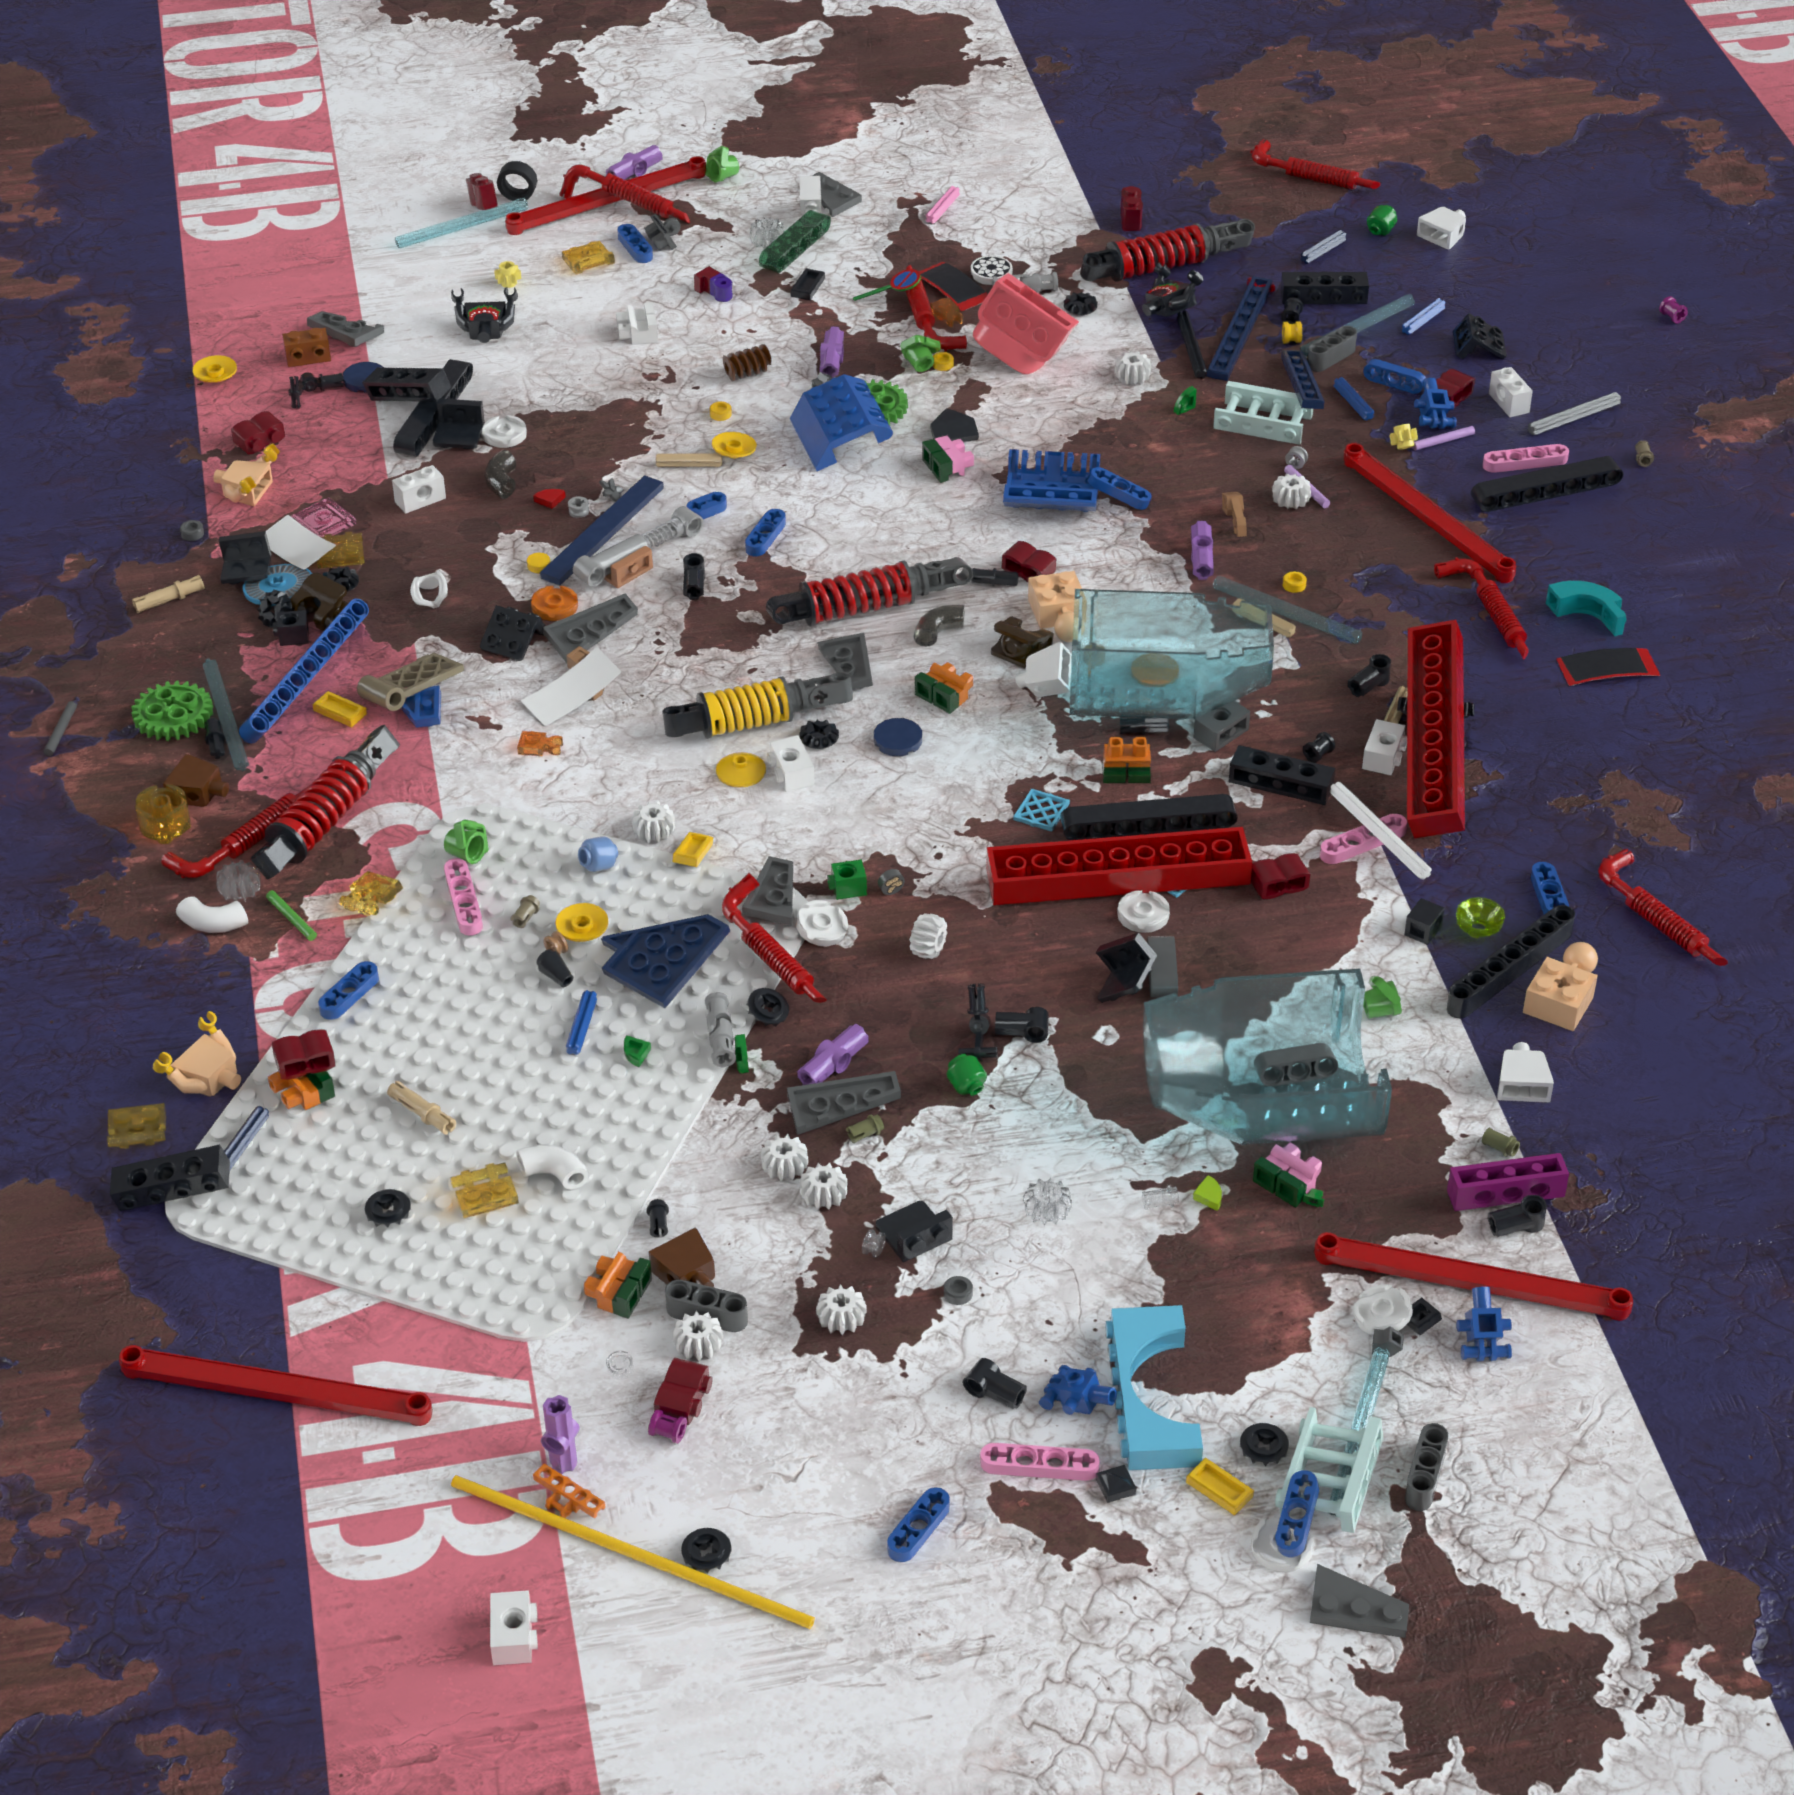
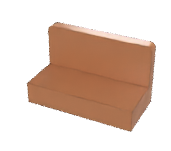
[604,546,653,588]

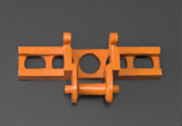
[533,1463,606,1519]

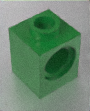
[827,859,867,900]

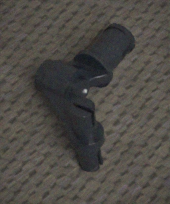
[288,372,344,408]
[958,983,998,1061]

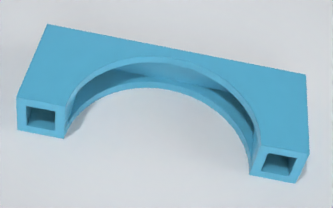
[1105,1305,1203,1470]

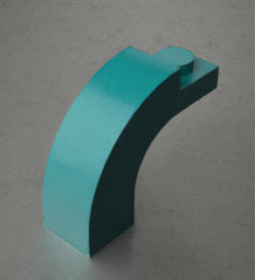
[1546,581,1627,636]

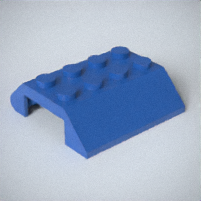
[790,374,893,471]
[1003,449,1100,512]

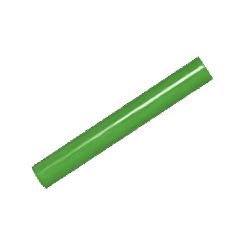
[266,890,317,941]

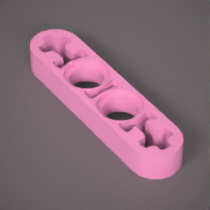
[1483,444,1569,473]
[1320,814,1407,864]
[444,858,483,936]
[980,1443,1100,1481]

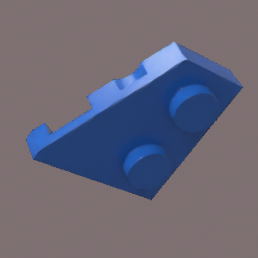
[400,685,441,728]

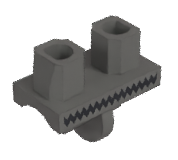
[644,214,681,250]

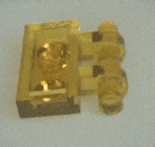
[317,531,365,569]
[339,871,403,916]
[107,1103,166,1149]
[450,1162,519,1218]

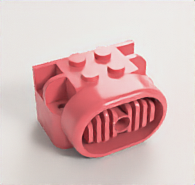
[973,273,1079,374]

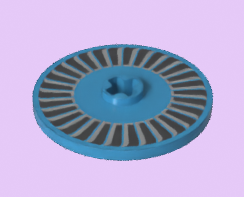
[243,564,312,606]

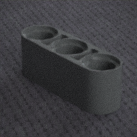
[1307,326,1357,372]
[1147,936,1178,998]
[1254,1043,1339,1086]
[665,1280,748,1332]
[1405,1423,1448,1511]

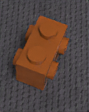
[282,328,331,368]

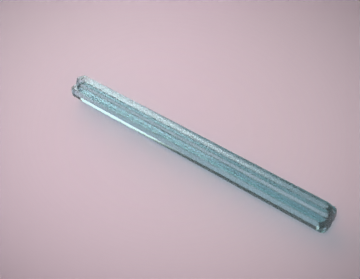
[395,198,528,248]
[1300,294,1415,357]
[1213,576,1362,644]
[203,658,249,772]
[1329,1347,1390,1516]

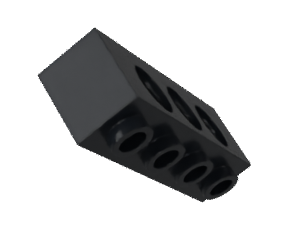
[1280,272,1369,304]
[362,367,451,402]
[1228,745,1336,805]
[109,1144,230,1211]

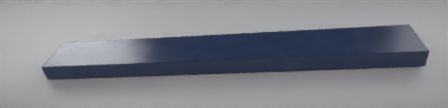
[1206,276,1273,381]
[540,475,664,586]

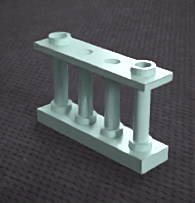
[1214,381,1313,445]
[1275,1407,1383,1533]

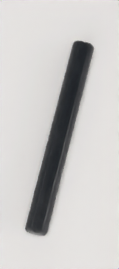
[1177,310,1207,379]

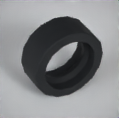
[496,161,538,202]

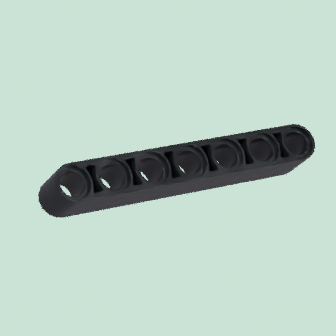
[393,359,473,457]
[1471,456,1624,512]
[1060,794,1238,840]
[1446,905,1575,1019]

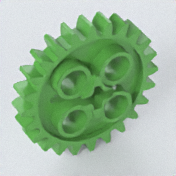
[864,379,908,425]
[131,680,213,741]

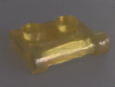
[562,241,615,275]

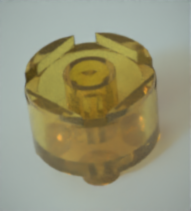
[135,784,191,844]

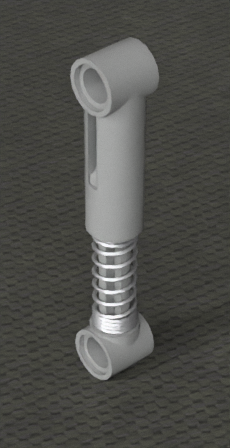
[573,506,703,587]

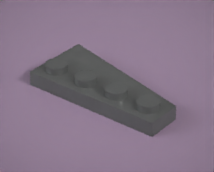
[543,593,638,663]
[787,1071,901,1135]

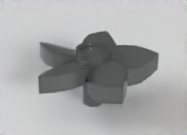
[599,478,624,502]

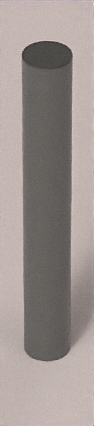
[43,701,77,756]

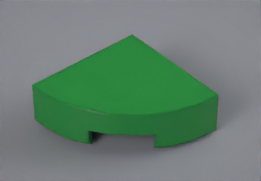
[1173,386,1197,415]
[734,1034,749,1073]
[623,1035,651,1067]

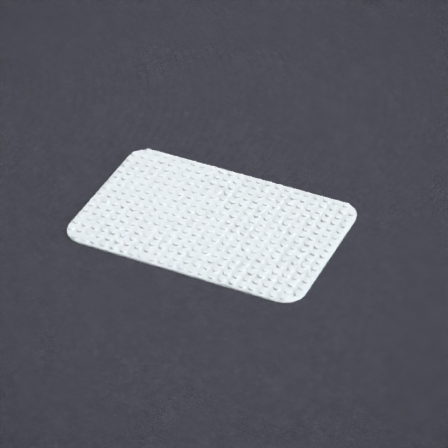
[165,803,808,1342]

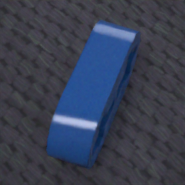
[686,492,727,520]

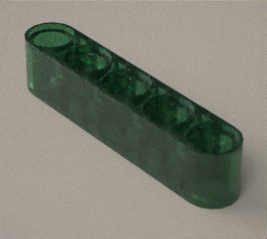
[759,210,831,273]

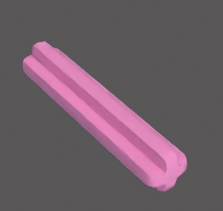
[926,186,960,224]

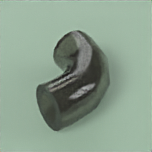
[484,450,516,499]
[913,604,965,647]

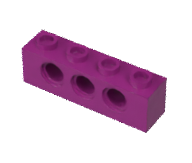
[1447,1153,1569,1211]

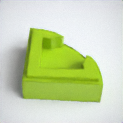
[1193,1175,1222,1211]

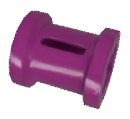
[1659,296,1688,324]
[648,1409,687,1444]

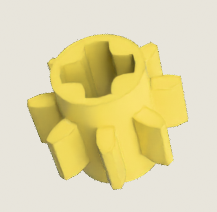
[494,261,521,288]
[1389,424,1418,450]

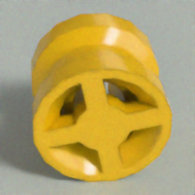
[1282,321,1302,344]

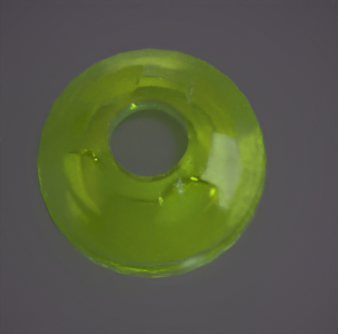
[1456,897,1505,938]

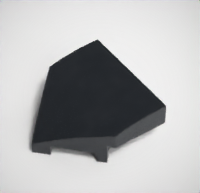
[930,408,979,442]

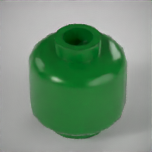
[1366,205,1398,236]
[946,1054,987,1096]

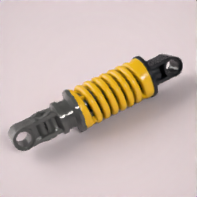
[662,672,853,739]

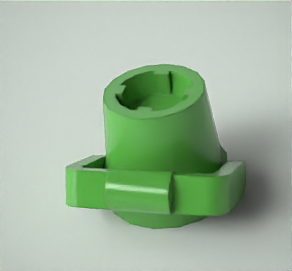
[705,146,739,182]
[900,335,941,372]
[444,819,489,864]
[1361,975,1402,1019]

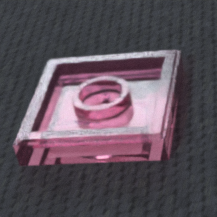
[291,497,356,540]

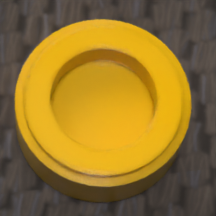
[932,352,954,371]
[709,401,732,421]
[527,552,550,574]
[1282,572,1307,593]

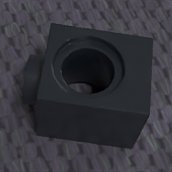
[273,610,309,646]
[1404,898,1445,945]

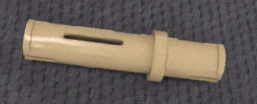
[132,575,205,613]
[387,1081,456,1135]

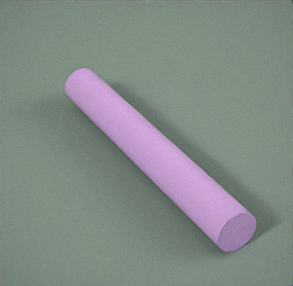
[1413,426,1475,451]
[1284,465,1330,508]

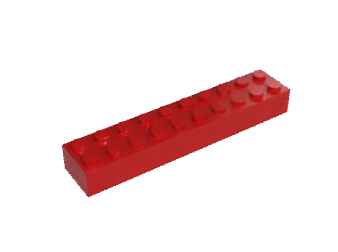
[1407,620,1465,838]
[986,827,1252,905]

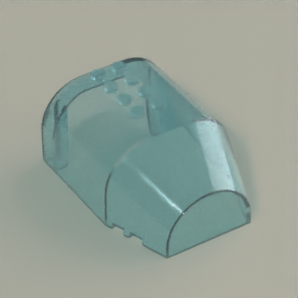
[1070,589,1274,720]
[1143,968,1392,1145]

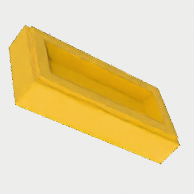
[312,691,367,728]
[672,832,713,867]
[1186,1457,1254,1516]

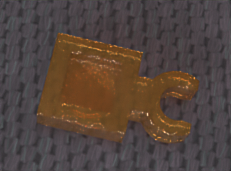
[930,297,963,327]
[517,731,563,756]

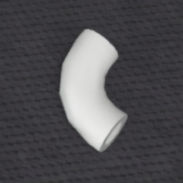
[176,897,248,933]
[516,1145,589,1190]

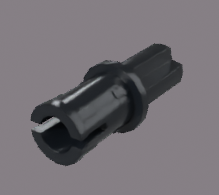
[971,568,1019,587]
[1120,715,1169,735]
[205,718,225,759]

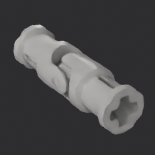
[992,272,1058,292]
[705,992,736,1067]

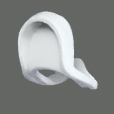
[410,570,448,608]

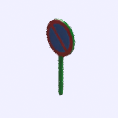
[853,269,921,301]

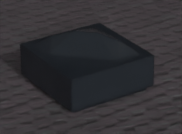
[1406,1297,1442,1336]
[1096,1465,1136,1503]

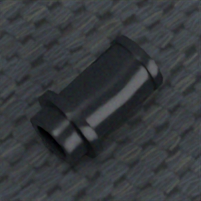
[646,1199,669,1238]

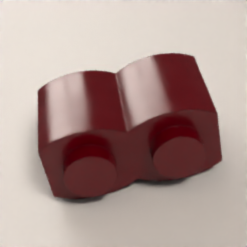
[466,173,498,210]
[1120,186,1143,231]
[1436,369,1475,409]
[231,411,285,454]
[1001,541,1057,582]
[1251,853,1311,899]
[272,1029,336,1080]
[654,1358,713,1425]

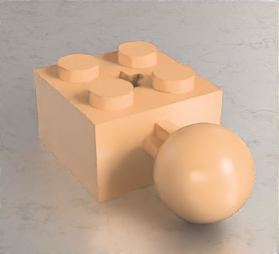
[1028,571,1087,642]
[1523,942,1598,1031]

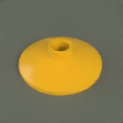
[193,355,237,383]
[712,432,757,459]
[716,752,766,788]
[555,903,609,942]

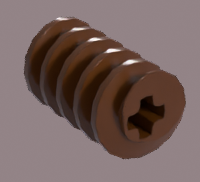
[723,344,772,382]

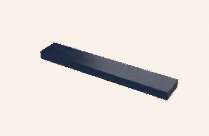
[1281,350,1325,409]

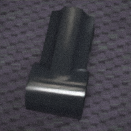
[683,553,706,600]
[1347,654,1391,698]
[995,1007,1049,1043]
[1487,1195,1547,1237]
[962,1358,1027,1409]

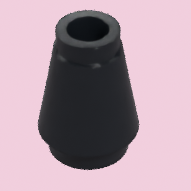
[536,949,574,987]

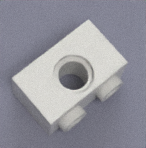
[800,176,821,217]
[1489,367,1532,417]
[392,465,446,514]
[1362,719,1407,775]
[767,735,814,792]
[490,1590,538,1666]

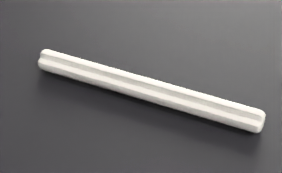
[1330,782,1431,880]

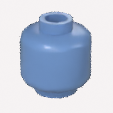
[578,836,618,872]

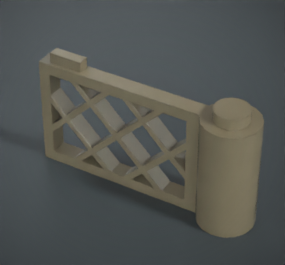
[357,652,464,711]

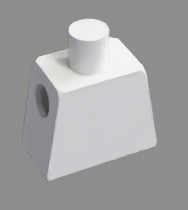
[1417,207,1466,250]
[1015,641,1073,697]
[1497,1042,1554,1102]

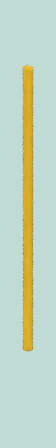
[451,1475,815,1629]

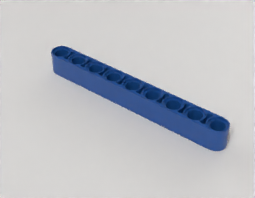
[239,599,369,743]

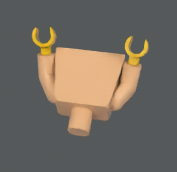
[213,444,280,506]
[153,1011,241,1096]

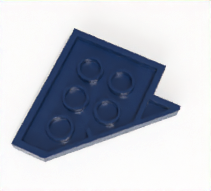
[601,914,730,1008]

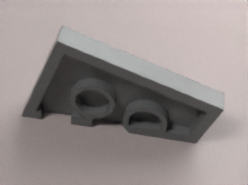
[812,172,862,218]
[307,311,384,347]
[817,633,873,690]
[742,856,794,926]
[1310,1564,1409,1638]

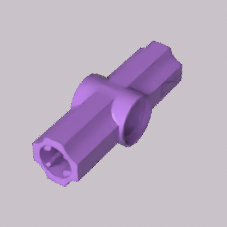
[606,145,663,180]
[820,327,844,378]
[1191,521,1214,580]
[798,1024,868,1085]
[541,1395,580,1474]

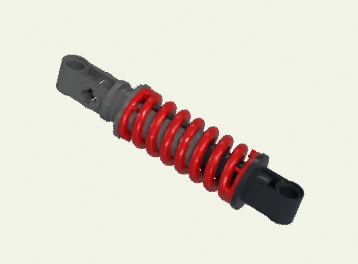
[1080,219,1255,282]
[766,557,973,627]
[250,725,400,880]

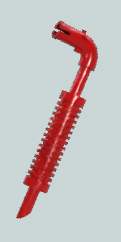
[1251,139,1381,190]
[559,164,690,224]
[905,265,967,352]
[1434,557,1529,659]
[161,784,311,878]
[1598,849,1728,966]
[722,873,827,1003]

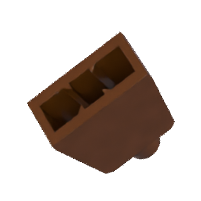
[163,754,229,807]
[649,1227,715,1287]

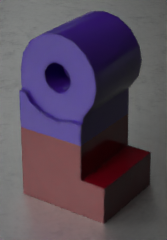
[694,266,733,302]

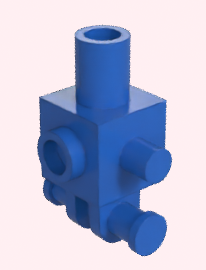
[1414,378,1457,429]
[1456,1287,1512,1361]
[1039,1365,1117,1415]

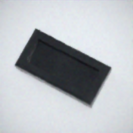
[791,268,825,301]

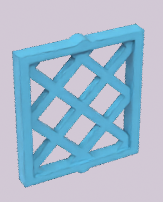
[1013,789,1070,832]

